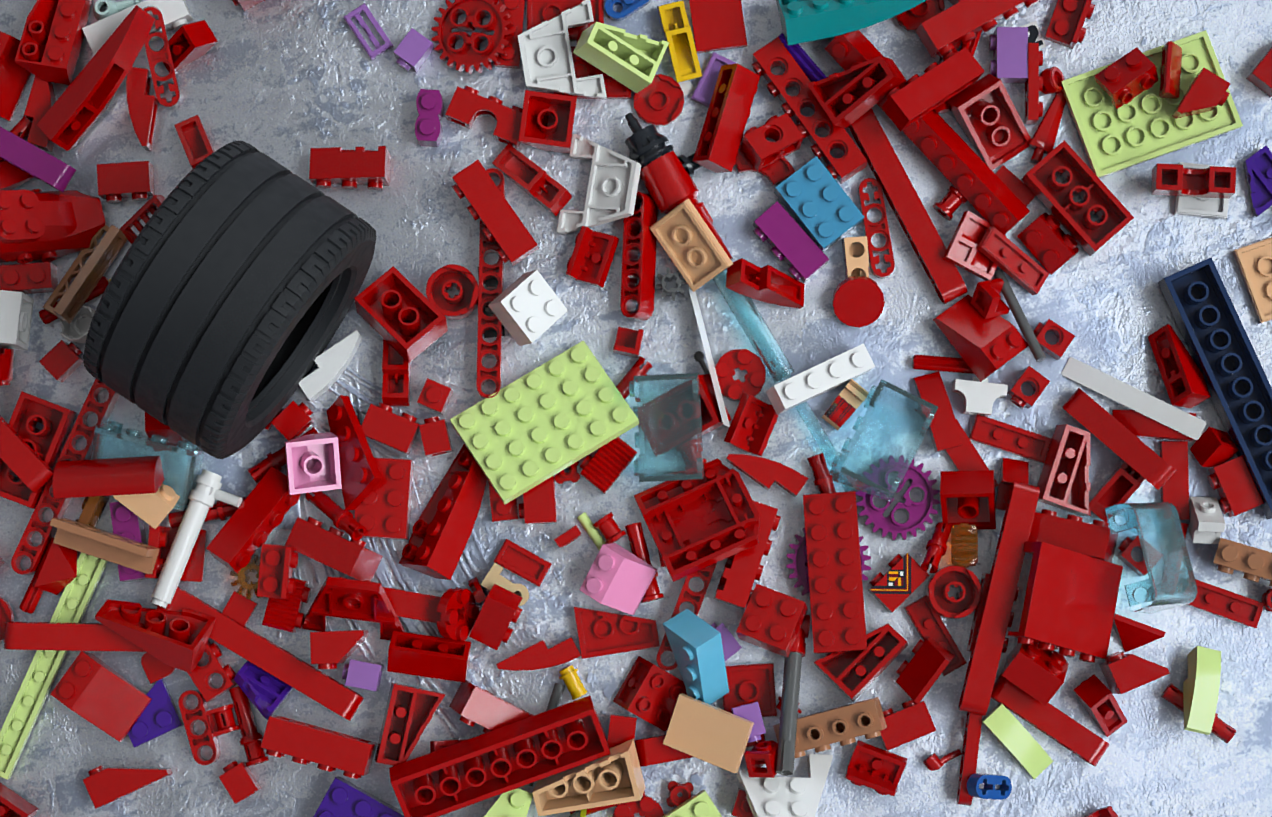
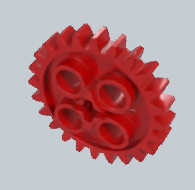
[431,0,515,74]

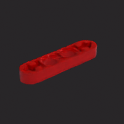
[143,6,180,107]
[858,178,895,279]
[957,712,983,806]

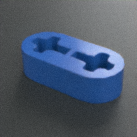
[967,773,1012,800]

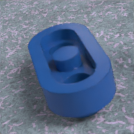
[605,0,651,21]

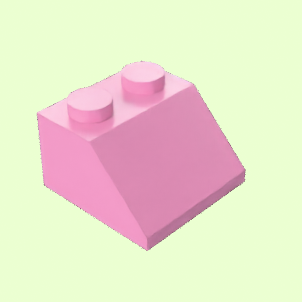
[285,432,342,495]
[579,543,658,615]

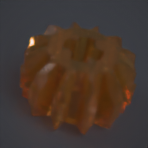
[951,523,978,568]
[230,555,262,599]

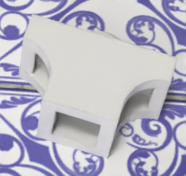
[952,377,1008,417]
[1189,497,1225,544]

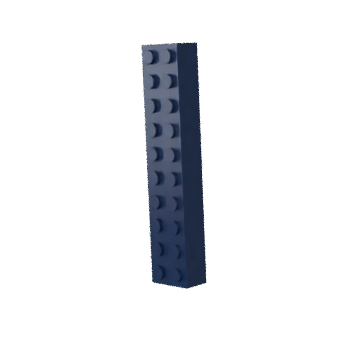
[1158,258,1272,520]

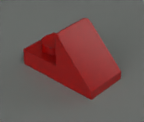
[995,458,1029,511]

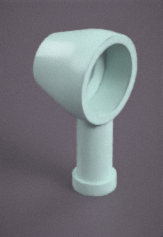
[93,0,141,21]

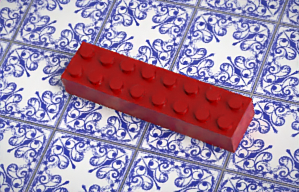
[389,695,611,817]

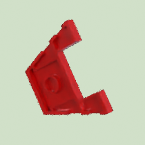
[302,576,405,641]

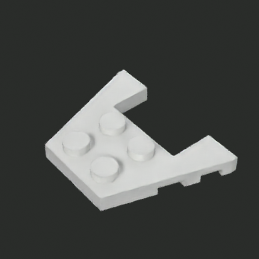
[518,0,607,99]
[557,134,641,235]
[736,751,833,817]

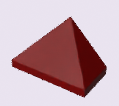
[32,537,77,595]
[1112,614,1165,653]

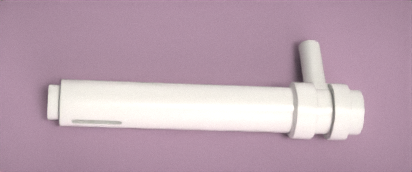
[151,469,243,608]

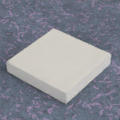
[1174,162,1229,219]

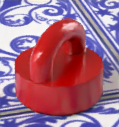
[1040,67,1064,94]

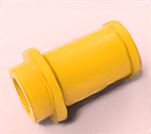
[559,664,587,700]

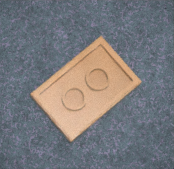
[649,199,733,292]
[1232,237,1272,324]
[663,693,754,774]

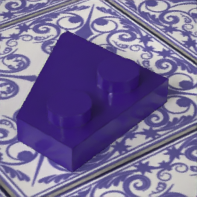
[1244,145,1272,217]
[234,660,293,720]
[128,679,184,748]

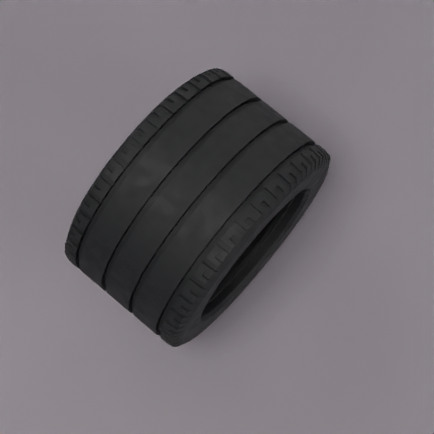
[83,141,377,459]

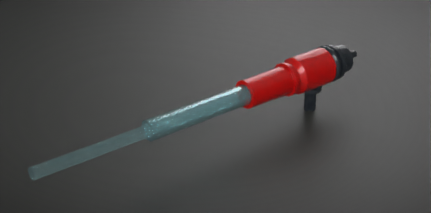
[625,113,857,492]

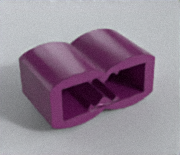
[415,89,444,147]

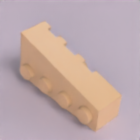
[532,739,646,817]

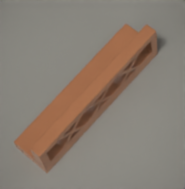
[43,225,128,324]
[50,518,160,574]

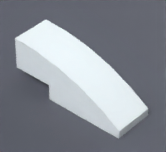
[299,330,362,402]

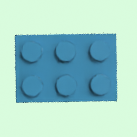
[774,156,864,252]

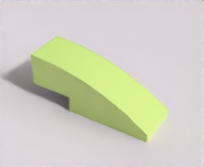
[1183,646,1221,735]
[982,703,1053,779]

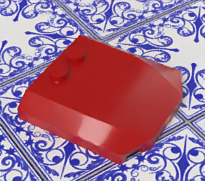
[634,458,760,582]

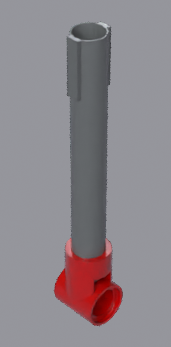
[776,615,810,776]

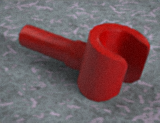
[924,749,962,771]

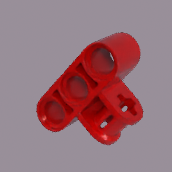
[178,690,240,765]

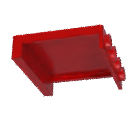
[1008,541,1123,663]

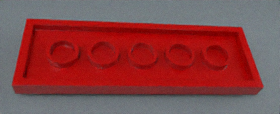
[803,491,867,654]

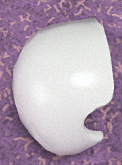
[60,305,95,344]

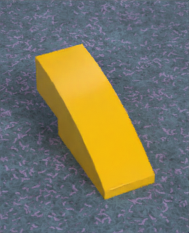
[657,0,702,83]

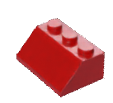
[0,31,31,122]

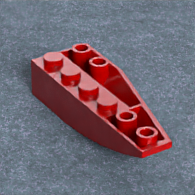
[15,0,92,85]
[37,5,156,151]
[399,444,487,580]

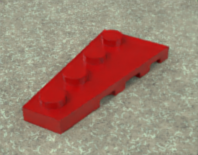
[326,395,382,511]

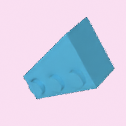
[663,609,729,704]

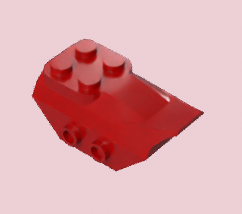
[0,189,106,264]

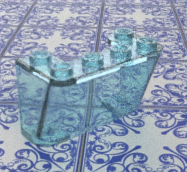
[629,372,704,482]
[829,379,938,502]
[90,420,204,510]
[1105,502,1198,614]

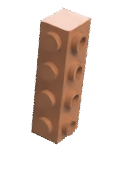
[1213,538,1272,587]
[773,697,887,758]

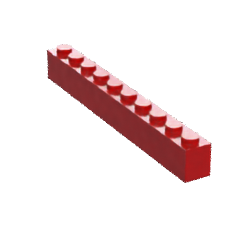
[825,30,1030,235]

